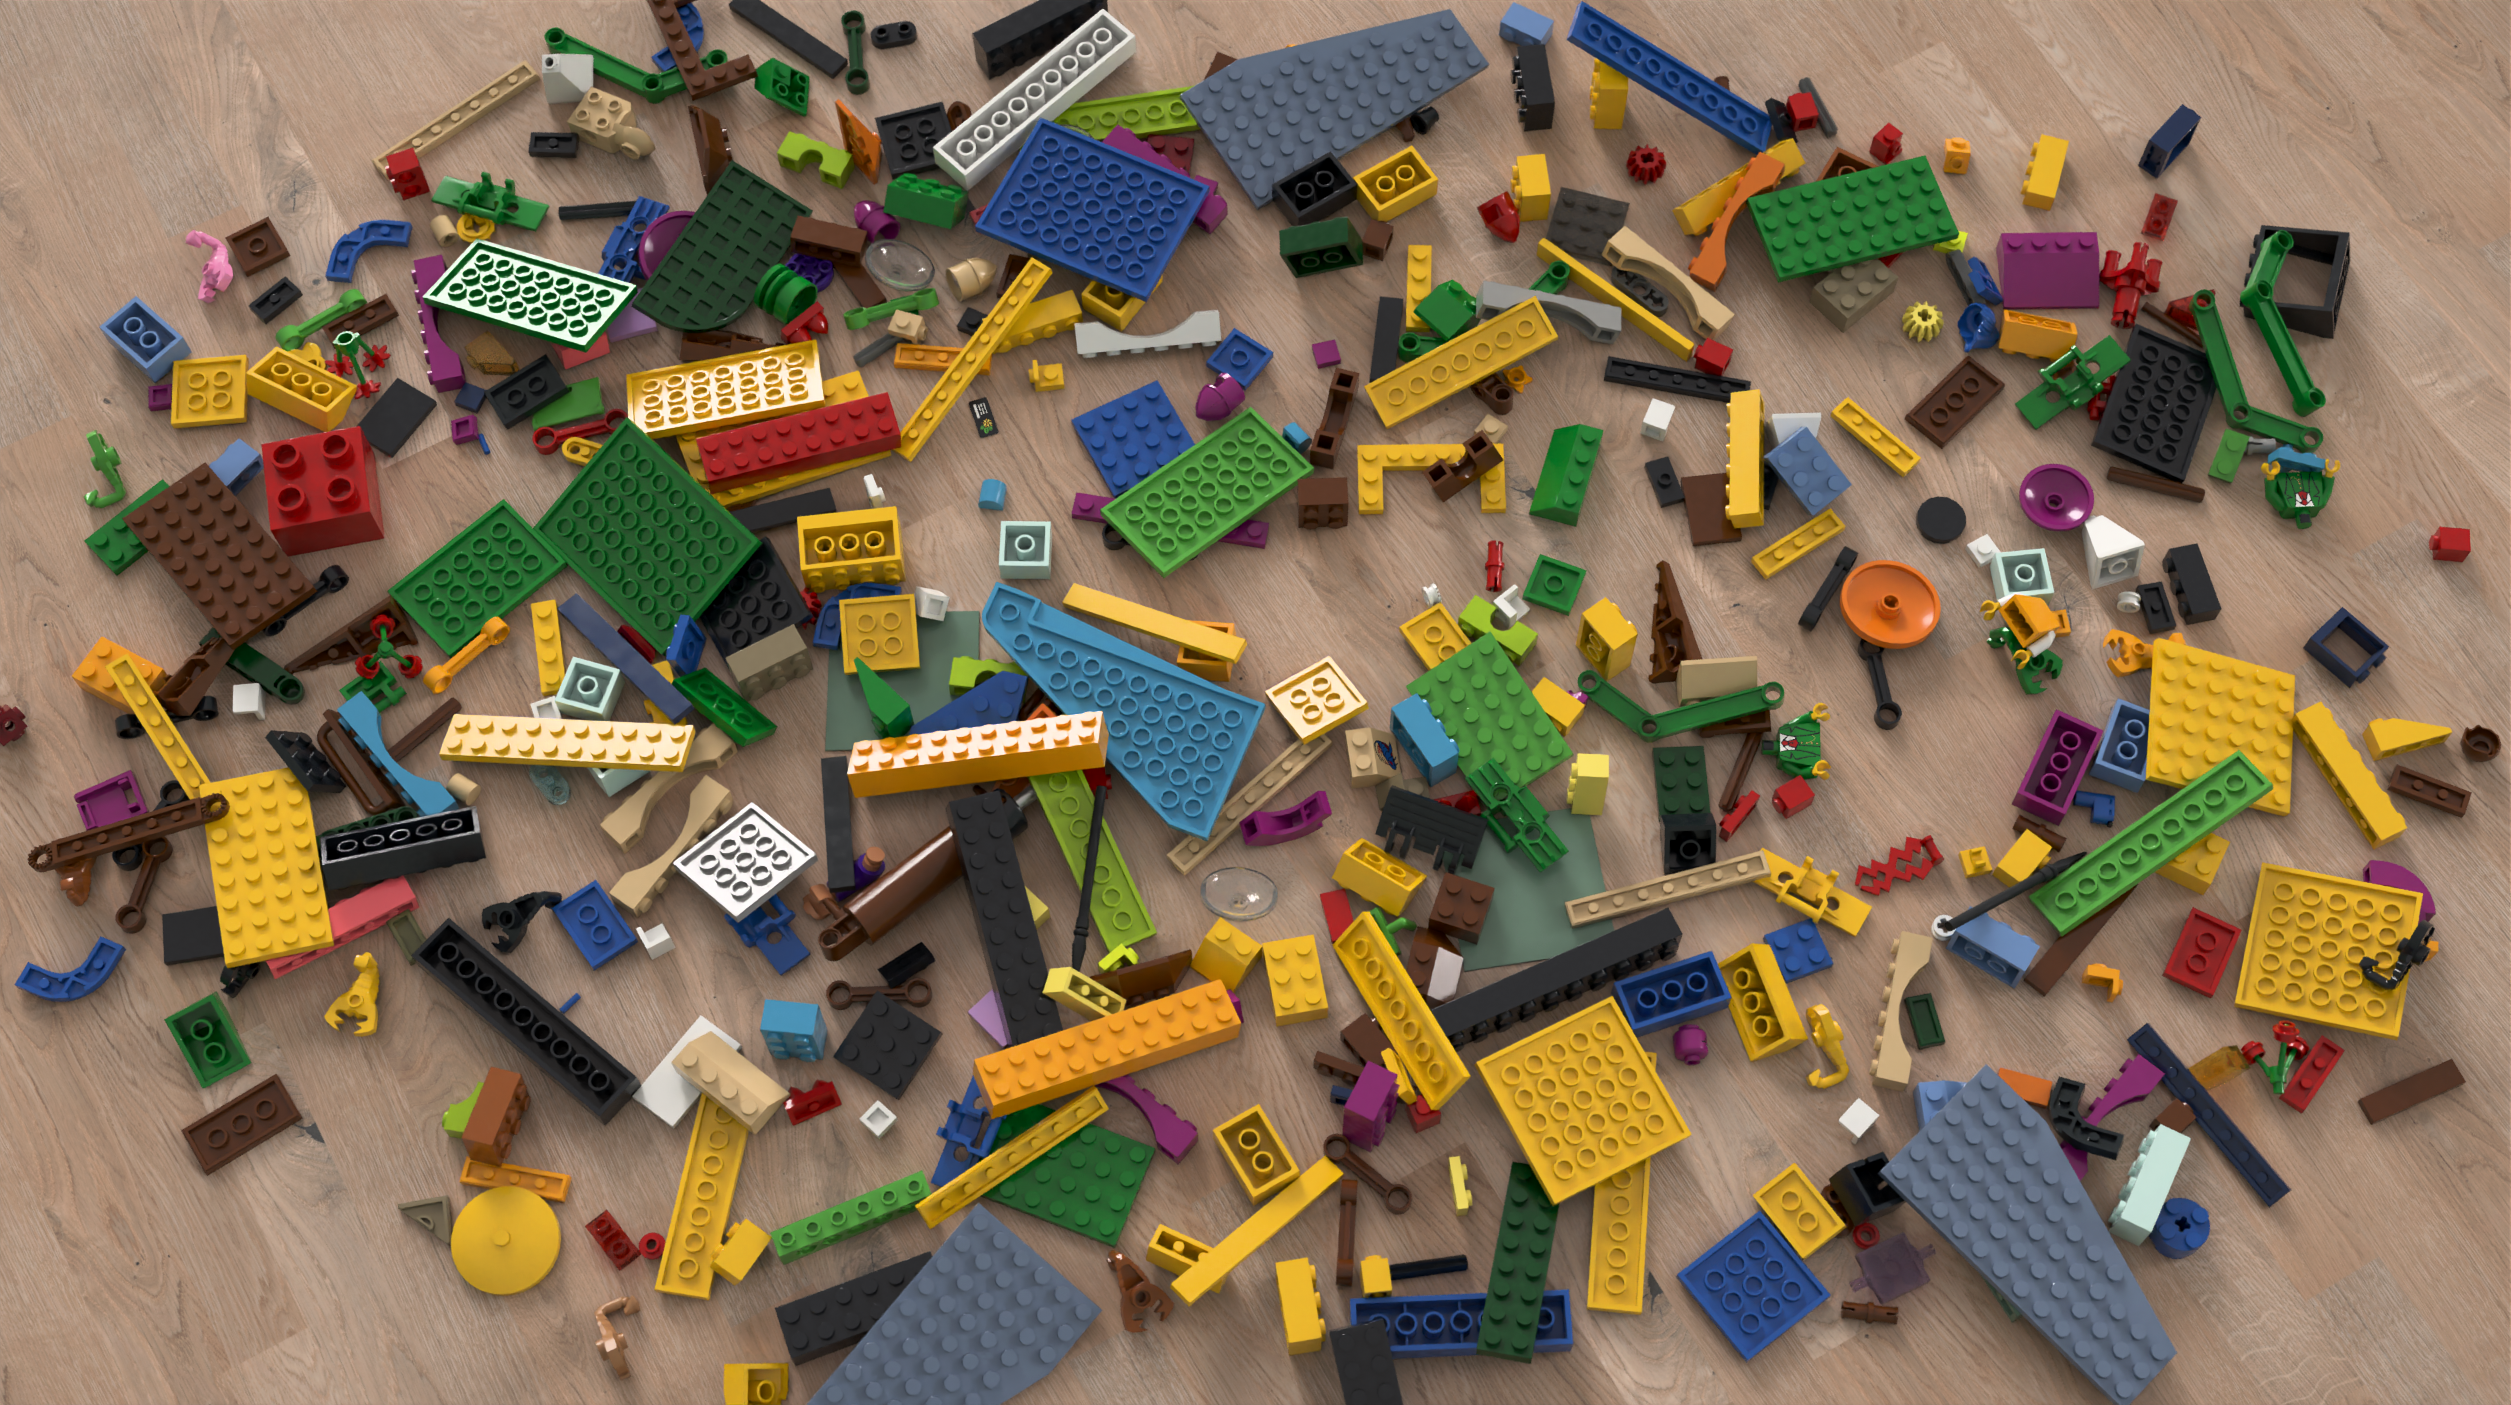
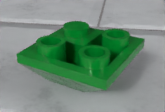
[754,57,810,117]

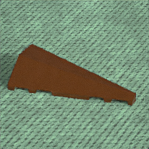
[679,330,784,360]
[1648,560,1702,684]
[284,595,418,675]
[152,637,235,716]

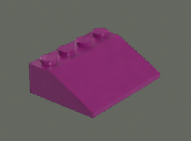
[1996,232,2099,310]

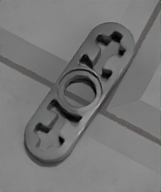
[1946,249,1986,306]
[1611,267,1669,317]

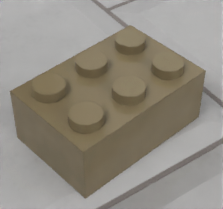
[1809,258,1898,333]
[726,624,813,702]

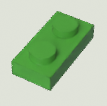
[2208,428,2250,483]

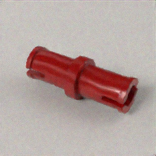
[1485,540,1505,592]

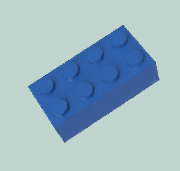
[1611,951,1732,1038]

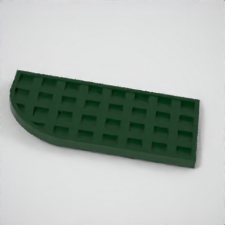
[631,160,813,333]

